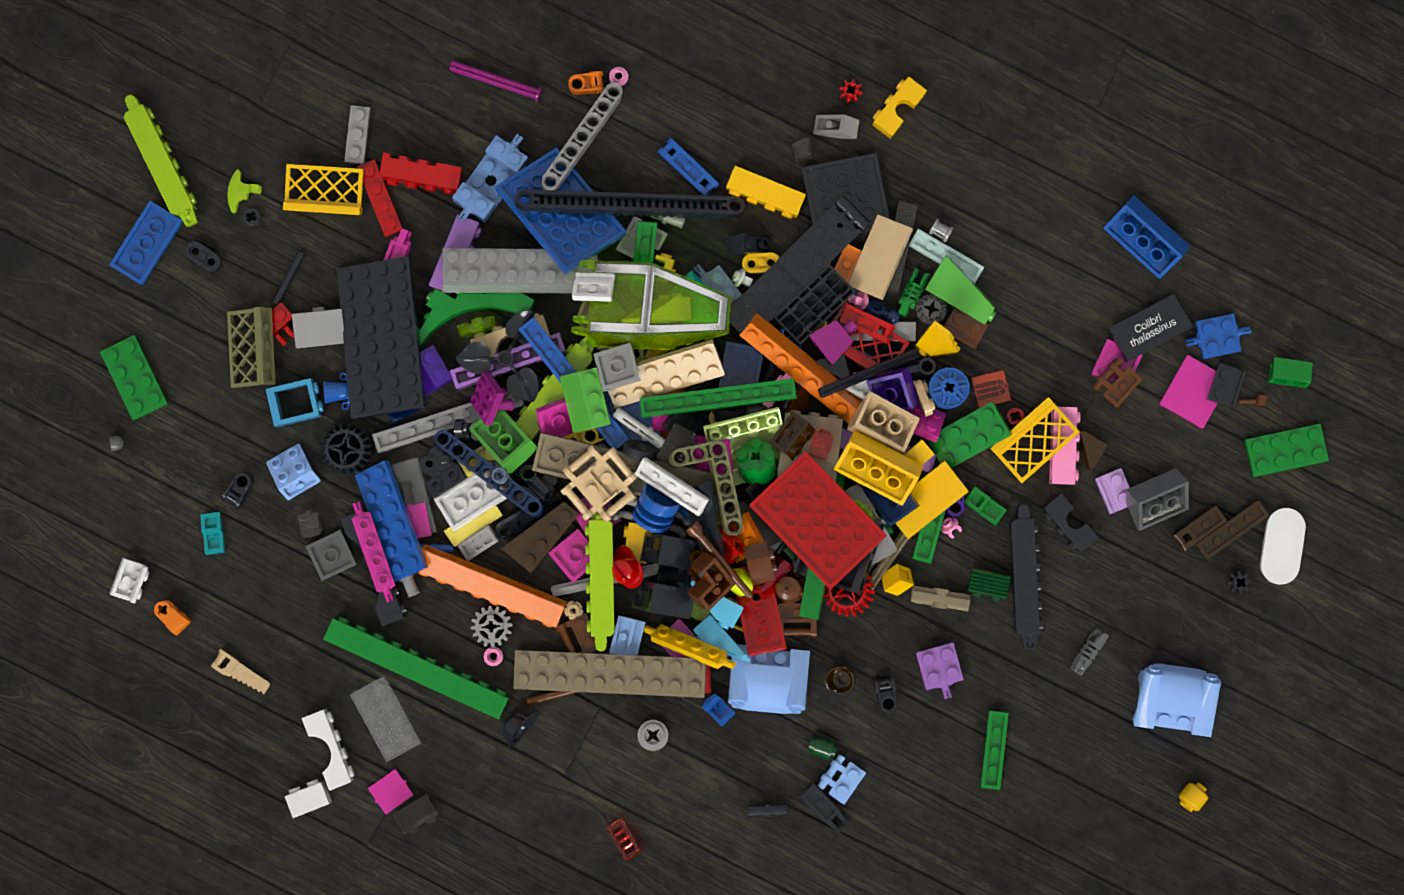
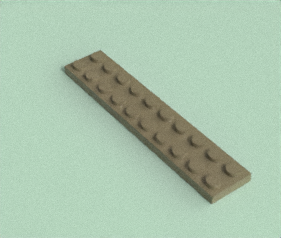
[532,432,727,514]
[513,650,706,698]

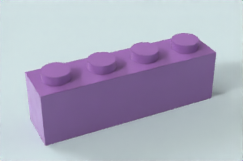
[429,214,482,295]

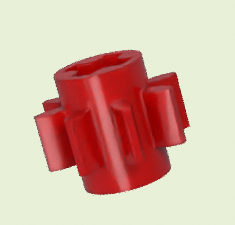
[839,79,862,104]

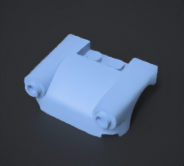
[728,644,810,714]
[1133,664,1221,737]

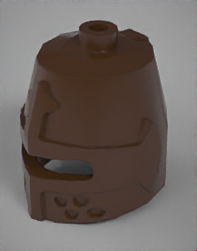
[773,572,805,604]

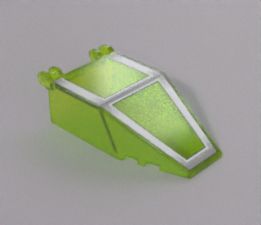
[572,259,732,350]

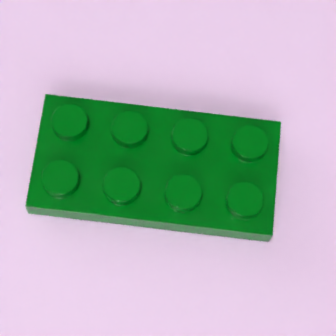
[100,335,169,421]
[927,401,1012,468]
[1244,424,1329,477]

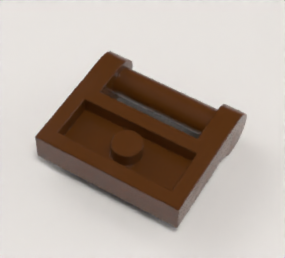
[777,603,817,637]
[555,613,597,653]

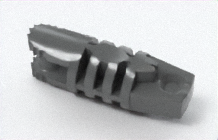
[1070,628,1109,675]

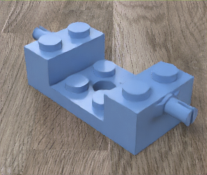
[452,134,529,223]

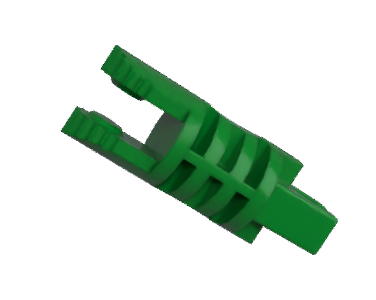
[898,268,930,317]

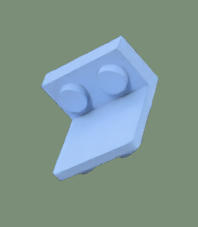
[266,444,321,500]

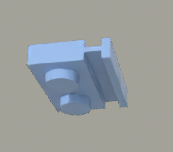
[609,615,645,655]

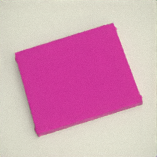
[1159,355,1217,429]

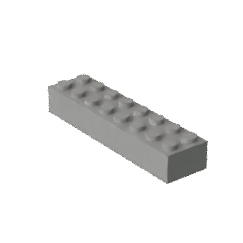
[442,248,598,293]

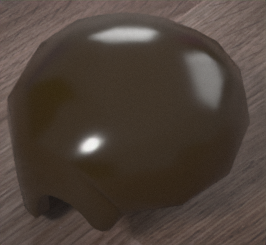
[824,665,856,694]

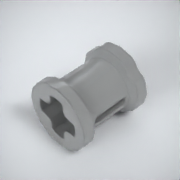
[929,219,953,243]

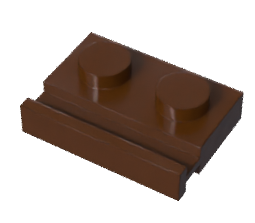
[944,307,988,350]

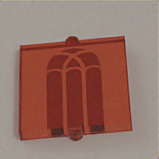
[971,370,1011,408]

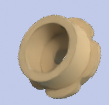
[564,601,583,620]

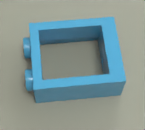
[266,378,324,427]

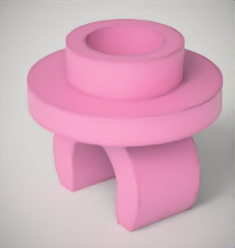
[848,291,869,311]
[941,517,962,539]

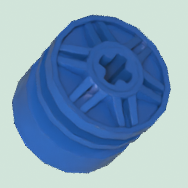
[927,368,970,410]
[632,483,680,533]

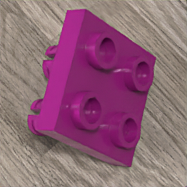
[471,371,514,425]

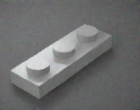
[344,105,371,165]

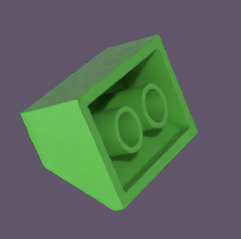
[560,367,611,433]

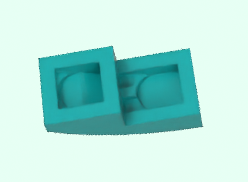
[200,512,225,555]

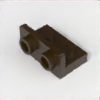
[769,412,816,460]

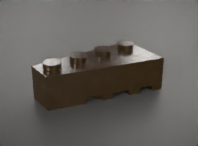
[501,500,581,573]

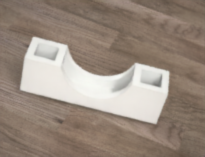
[302,709,355,791]

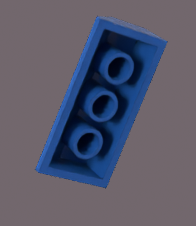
[1103,195,1191,279]

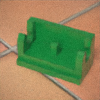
[1268,357,1313,388]

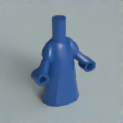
[323,373,350,410]

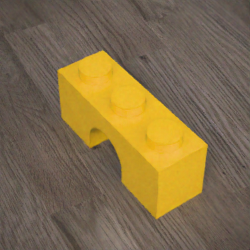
[873,77,927,139]

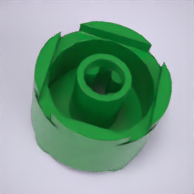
[736,438,777,485]

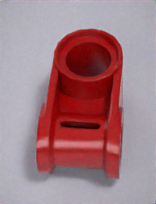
[719,526,745,564]

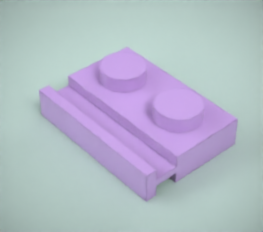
[1095,468,1129,514]

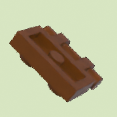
[1092,358,1143,408]

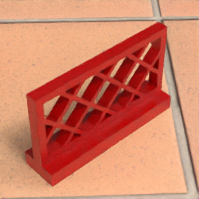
[831,302,909,377]

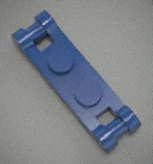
[657,138,719,196]

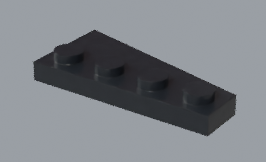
[685,479,725,558]

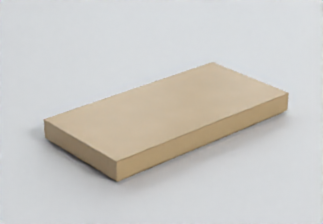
[848,215,913,300]

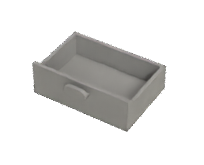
[292,307,344,348]

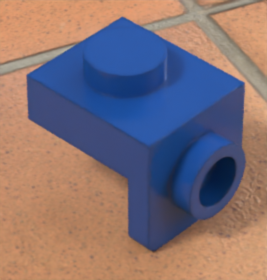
[702,693,735,727]

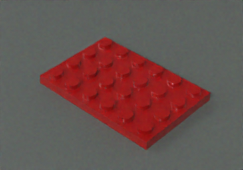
[749,451,887,590]

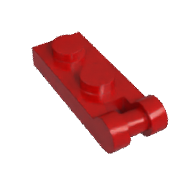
[839,304,896,344]

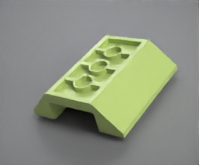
[703,407,783,487]

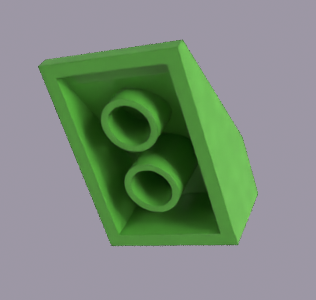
[469,410,537,474]

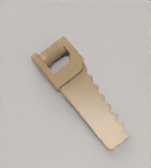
[211,648,270,694]

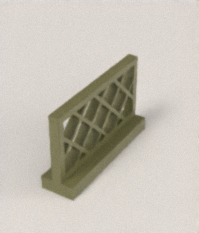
[227,307,275,388]

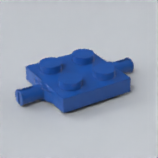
[1185,314,1251,359]

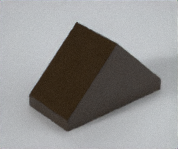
[1080,431,1108,470]

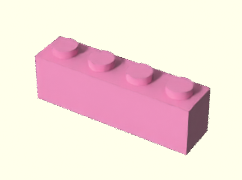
[1049,407,1080,485]

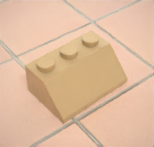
[847,391,920,454]

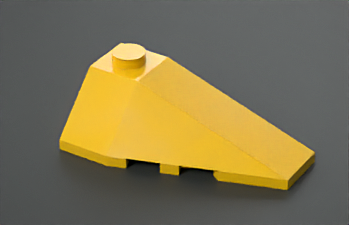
[914,321,960,358]

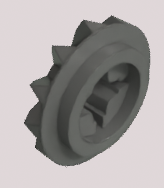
[916,294,946,324]

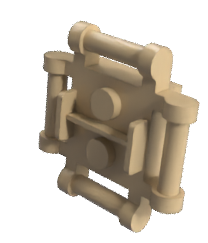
[561,445,638,522]

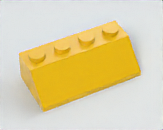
[833,430,923,506]

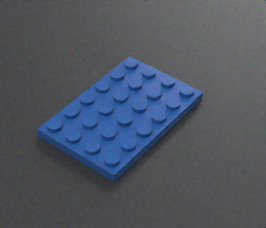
[495,147,627,275]

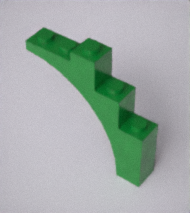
[418,288,536,347]

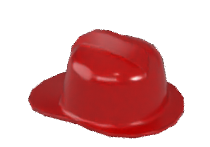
[612,546,644,589]

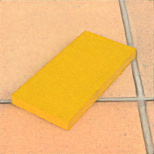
[896,461,969,539]

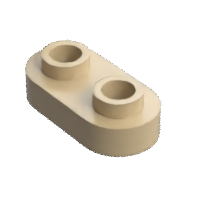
[913,380,935,417]

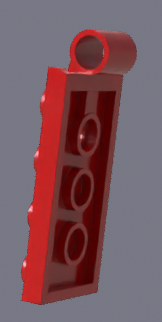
[736,562,786,657]

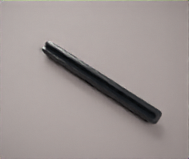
[818,348,921,398]

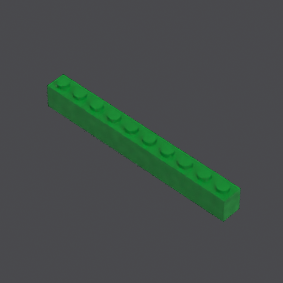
[323,616,510,720]

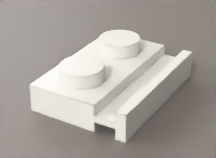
[572,272,615,302]

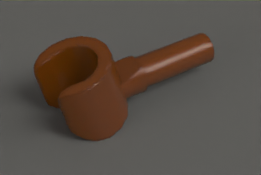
[1239,394,1267,407]

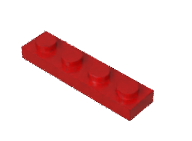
[357,159,403,238]

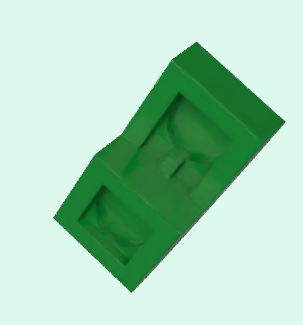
[964,487,1007,526]

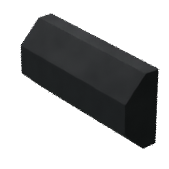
[774,264,856,345]

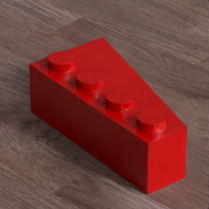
[380,152,463,195]

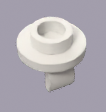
[732,269,753,287]

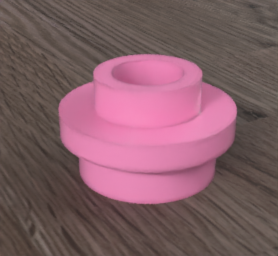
[609,67,628,86]
[484,647,503,666]

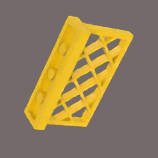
[283,164,364,215]
[990,397,1080,483]

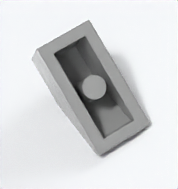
[813,115,859,139]

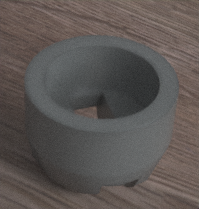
[109,436,124,451]

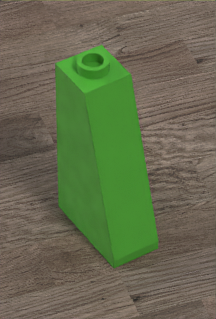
[925,255,996,324]

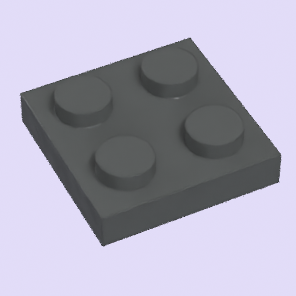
[306,530,358,581]

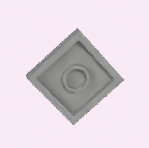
[594,343,641,392]

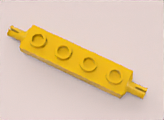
[643,624,736,670]

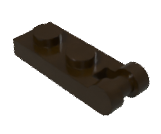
[1171,505,1227,552]

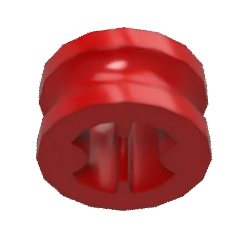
[1006,408,1024,425]

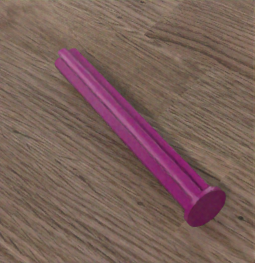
[449,61,542,102]

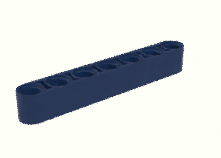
[434,430,544,518]

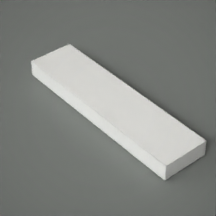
[635,457,710,516]

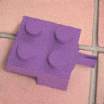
[916,642,964,699]

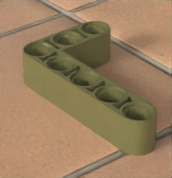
[669,441,743,536]

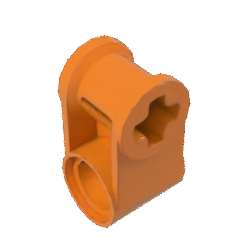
[569,71,605,95]
[154,600,191,636]

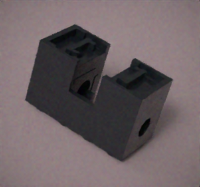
[631,532,701,619]

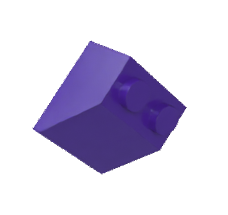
[421,345,453,397]
[867,367,920,411]

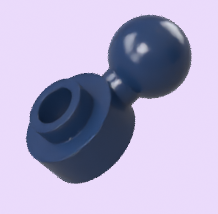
[865,300,900,325]

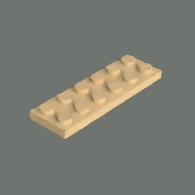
[608,339,725,408]

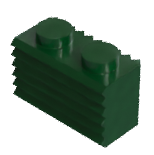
[967,568,1011,602]

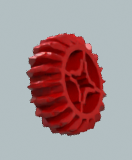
[824,575,875,617]

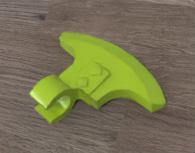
[228,169,262,213]

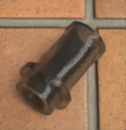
[398,480,414,504]

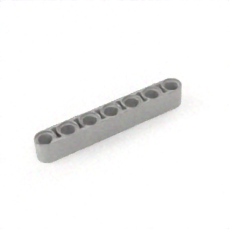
[542,83,622,191]

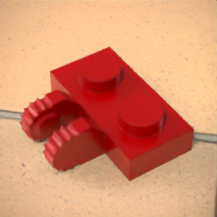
[272,302,294,346]

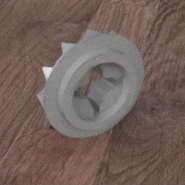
[638,720,668,751]

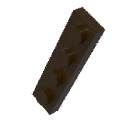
[1195,500,1270,560]

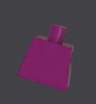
[809,320,858,365]

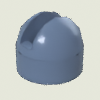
[492,467,509,484]

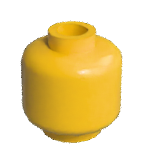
[1179,783,1208,812]

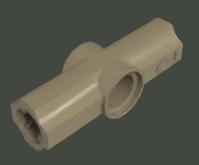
[910,586,971,611]

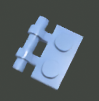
[817,754,866,804]

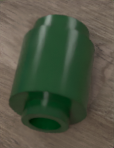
[808,736,837,760]

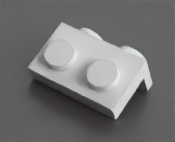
[109,558,149,604]

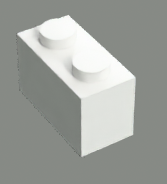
[285,779,332,818]

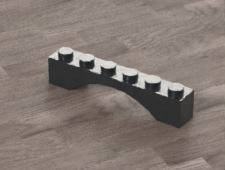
[340,510,407,626]

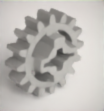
[471,605,513,647]

